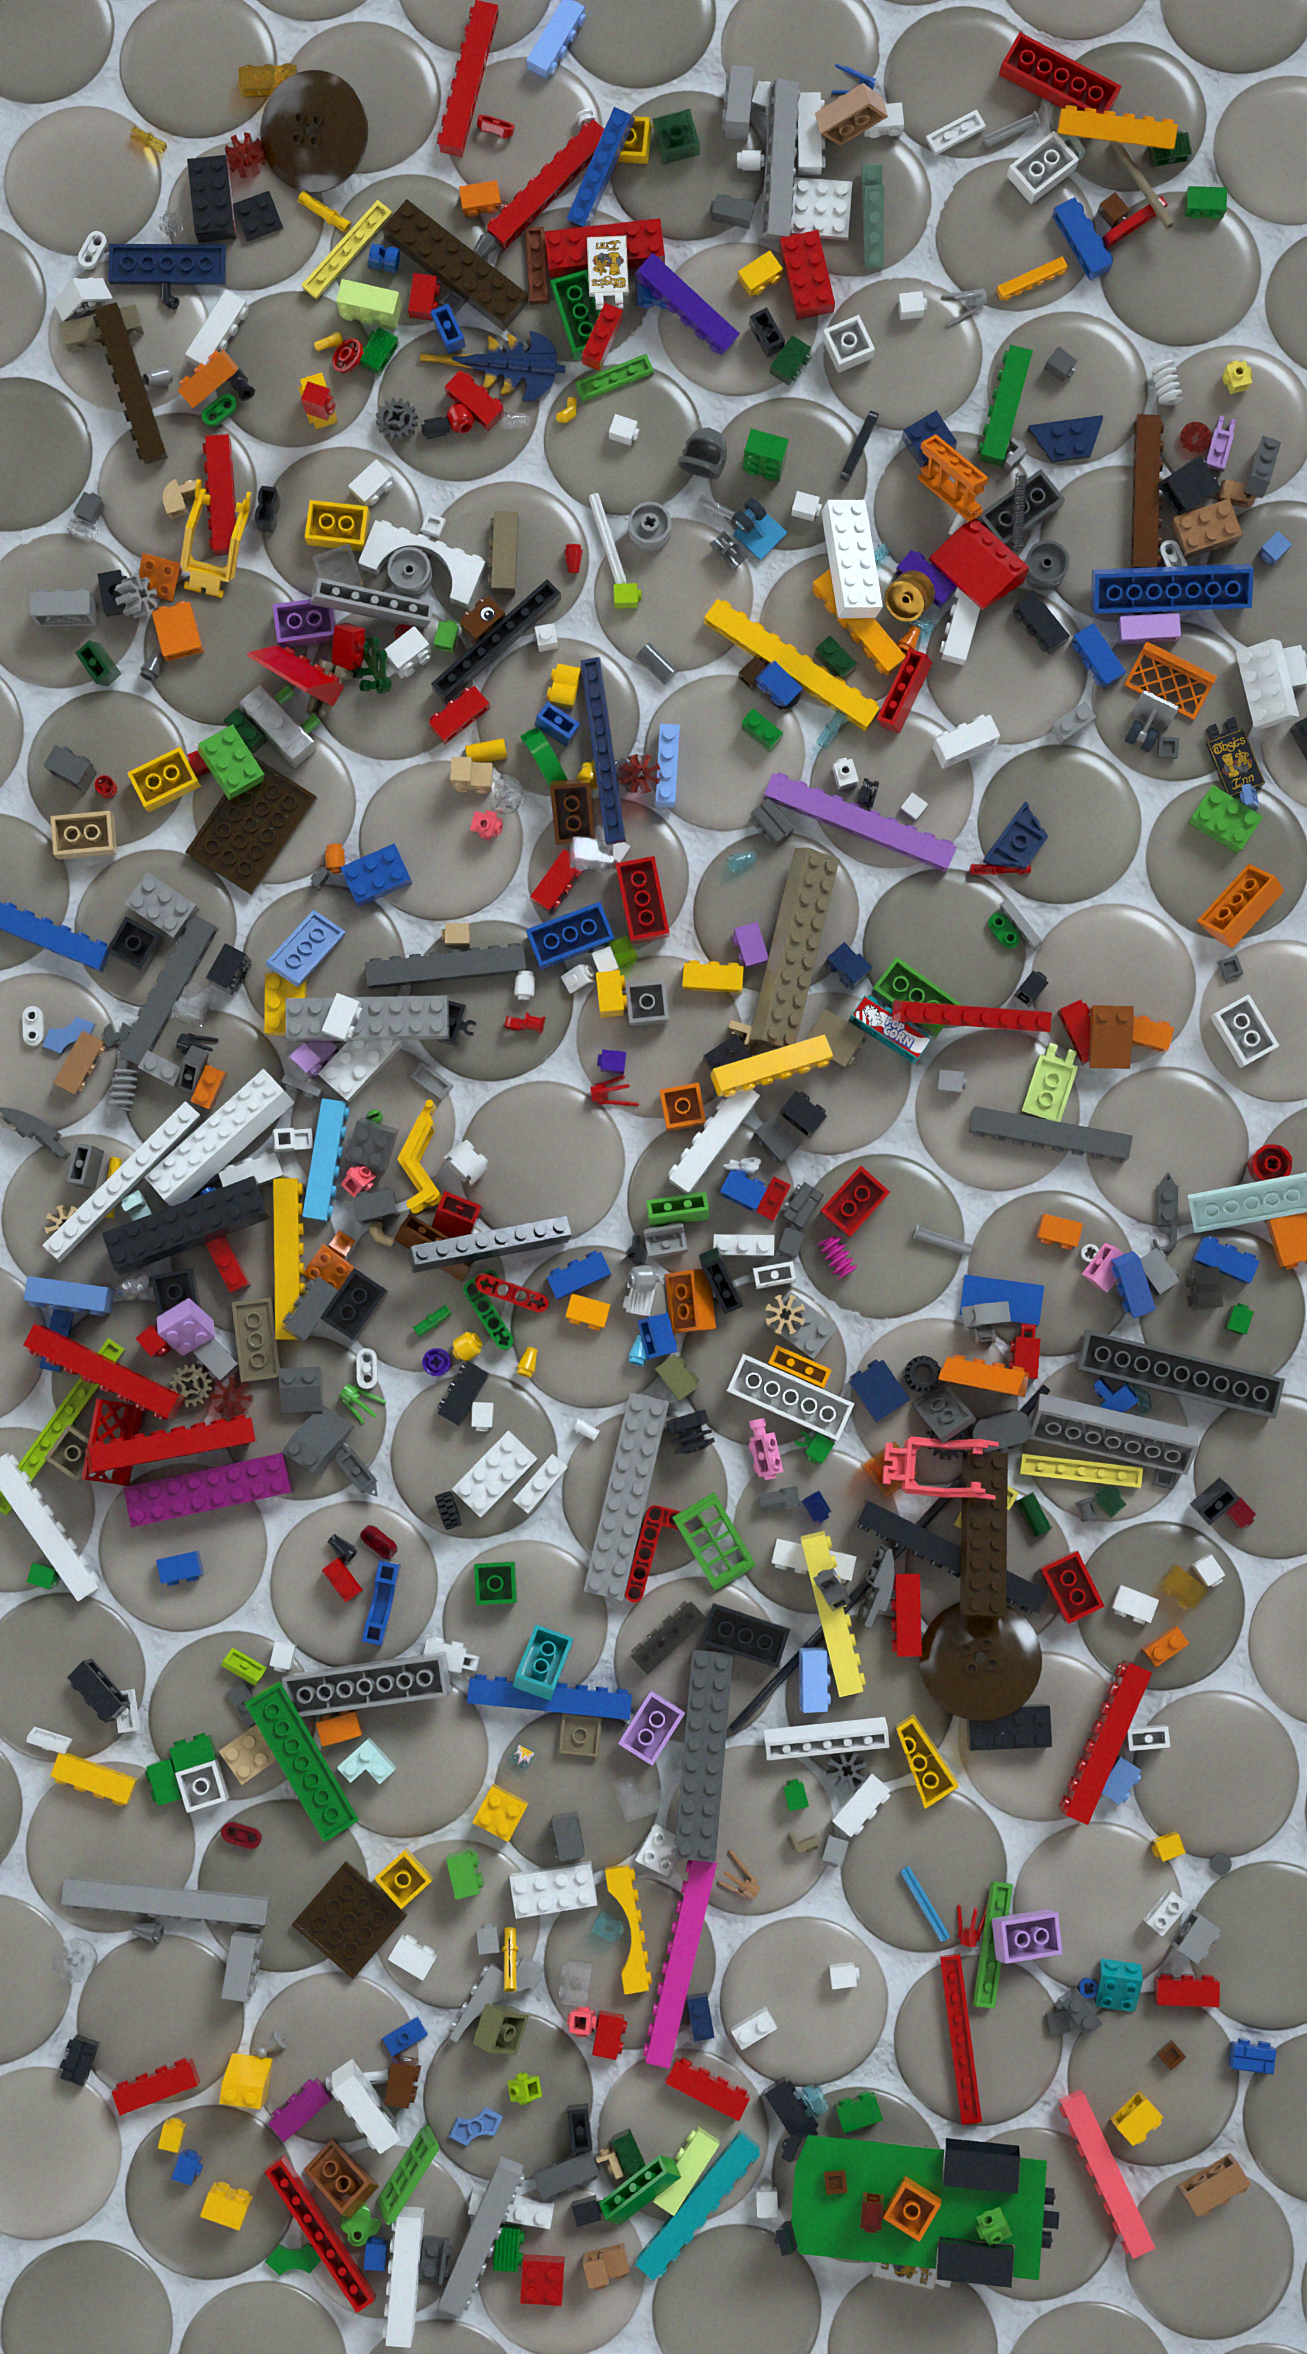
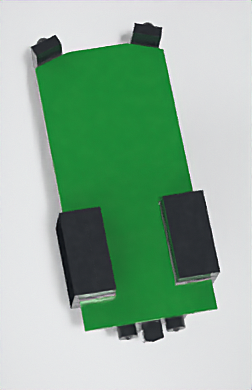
[774,2131,1059,2288]

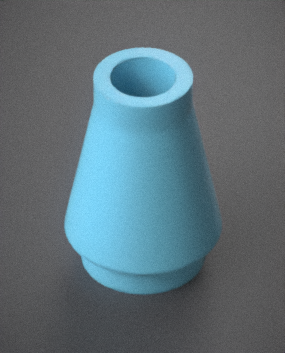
[628,1335,647,1366]

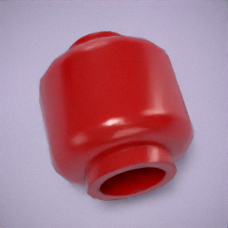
[446,403,475,434]

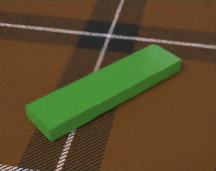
[575,354,654,402]

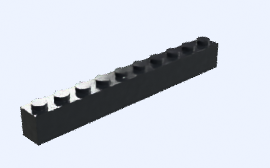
[855,1499,1049,1614]

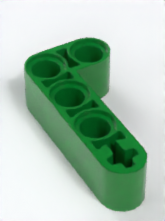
[463,1270,514,1350]

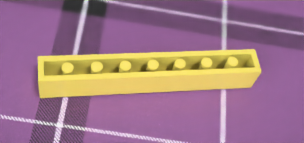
[801,1531,866,1697]

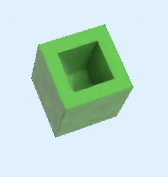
[433,620,460,653]

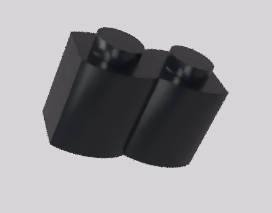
[255,486,280,533]

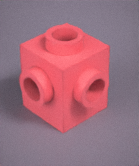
[470,810,503,840]
[341,1164,377,1198]
[567,2005,598,2037]

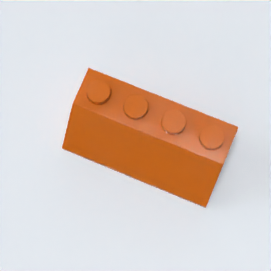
[1197,864,1284,949]
[938,1354,1029,1397]

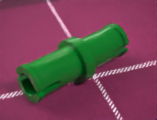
[412,1304,453,1338]

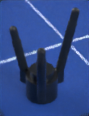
[176,1033,219,1065]

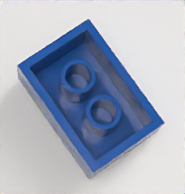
[340,843,412,907]

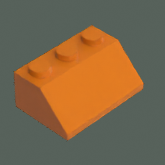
[665,1269,716,1334]

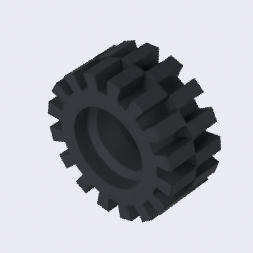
[904,1356,941,1392]
[435,1491,462,1530]

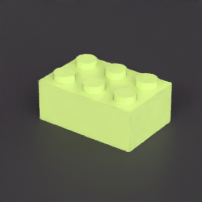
[336,279,402,330]

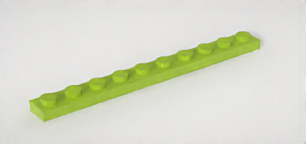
[0,1338,126,1516]

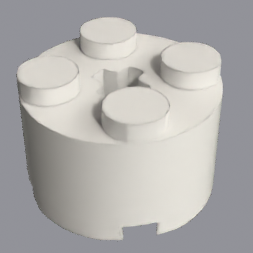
[443,1140,488,1187]

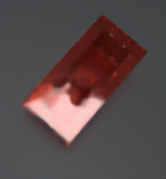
[860,2192,884,2233]

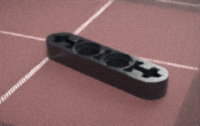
[840,410,879,482]

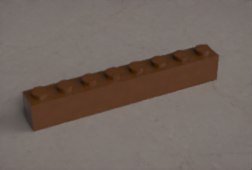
[1131,414,1164,568]

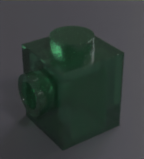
[1093,1486,1127,1518]

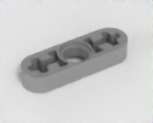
[999,898,1042,950]

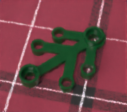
[352,636,392,694]

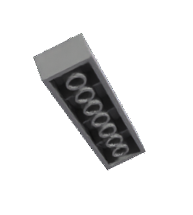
[286,996,449,1042]
[1029,1394,1198,1475]
[282,1651,452,1717]

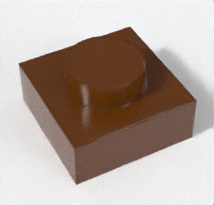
[1156,2040,1186,2070]
[824,2169,848,2195]

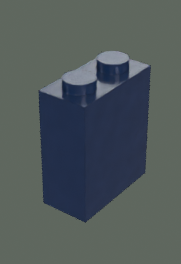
[848,1359,910,1423]

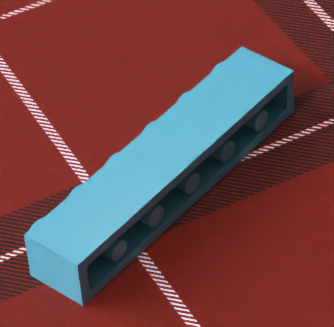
[302,1098,350,1222]

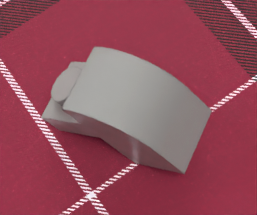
[961,1302,1011,1327]

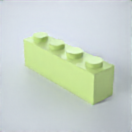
[653,2126,719,2216]

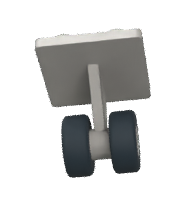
[1125,690,1179,752]

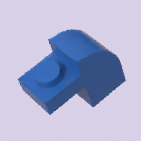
[1093,1377,1139,1412]

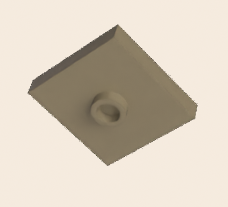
[558,1713,603,1758]

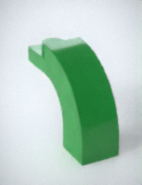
[520,727,568,789]

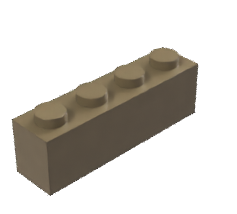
[60,304,144,352]
[488,511,519,594]

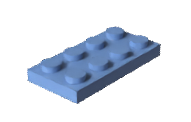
[266,910,346,987]

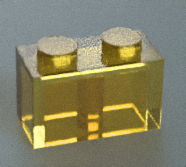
[1159,1564,1209,1610]

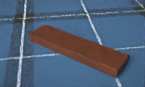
[525,227,549,305]

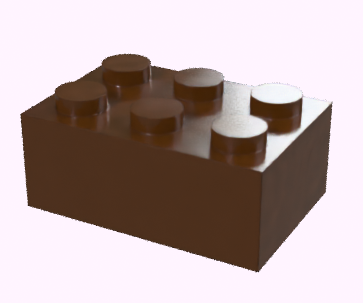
[550,778,596,844]

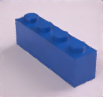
[1052,197,1113,281]

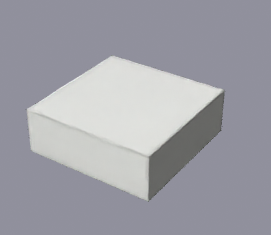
[420,512,446,539]
[900,792,928,821]

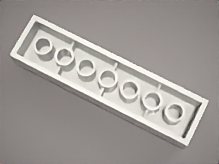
[145,1069,295,1206]

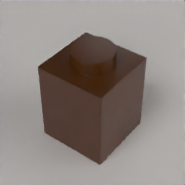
[1097,192,1130,229]

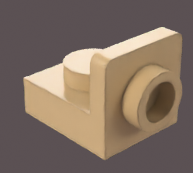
[728,1020,754,1048]
[596,2147,624,2179]

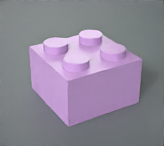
[157,1298,215,1356]

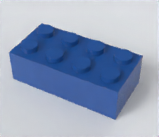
[526,902,615,970]

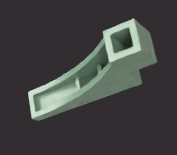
[861,164,884,268]

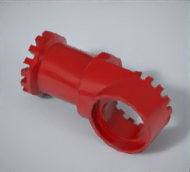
[504,1013,546,1034]

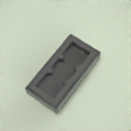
[227,1681,255,1727]

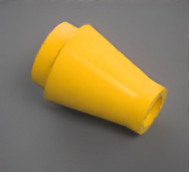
[516,1347,538,1378]

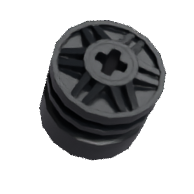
[665,1409,715,1455]

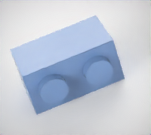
[1102,1755,1142,1805]

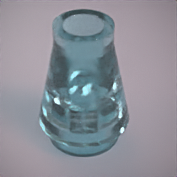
[727,850,757,873]

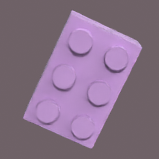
[618,1689,685,1766]
[992,1909,1063,1964]

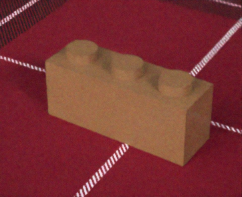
[54,1030,105,1095]

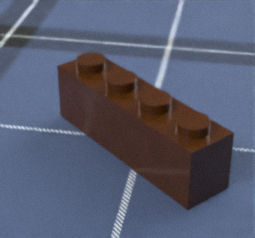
[394,1214,475,1282]

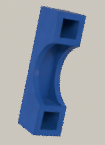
[362,1560,401,1646]

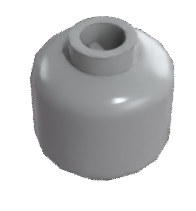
[628,1265,659,1292]

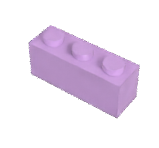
[1117,611,1181,645]

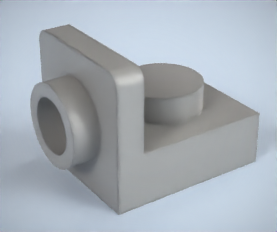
[1004,438,1027,473]

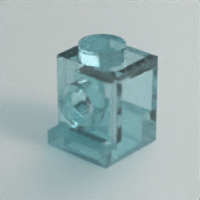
[591,1911,624,1943]

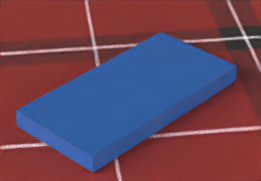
[959,1275,1044,1326]

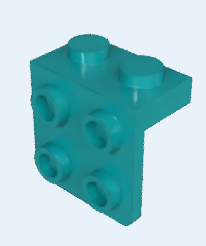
[1095,1958,1143,2012]

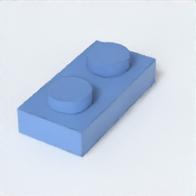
[1240,784,1260,810]

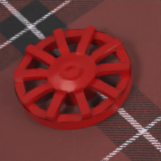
[332,338,364,374]

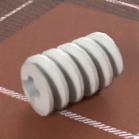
[1151,360,1184,406]

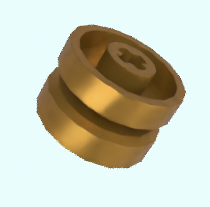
[884,570,935,622]

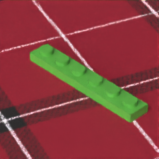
[973,1881,1013,2009]

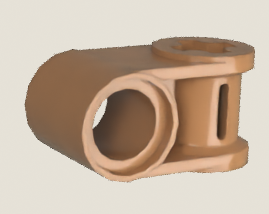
[1218,480,1257,508]

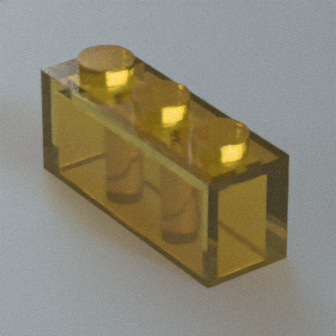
[238,63,298,98]

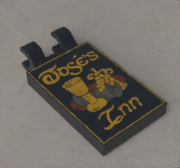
[1206,717,1265,796]

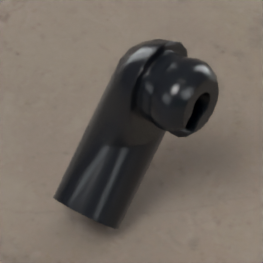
[161,282,180,309]

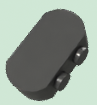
[968,1409,1032,1452]

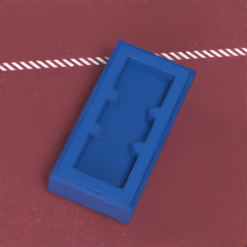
[382,2016,428,2056]

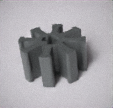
[826,1751,867,1791]

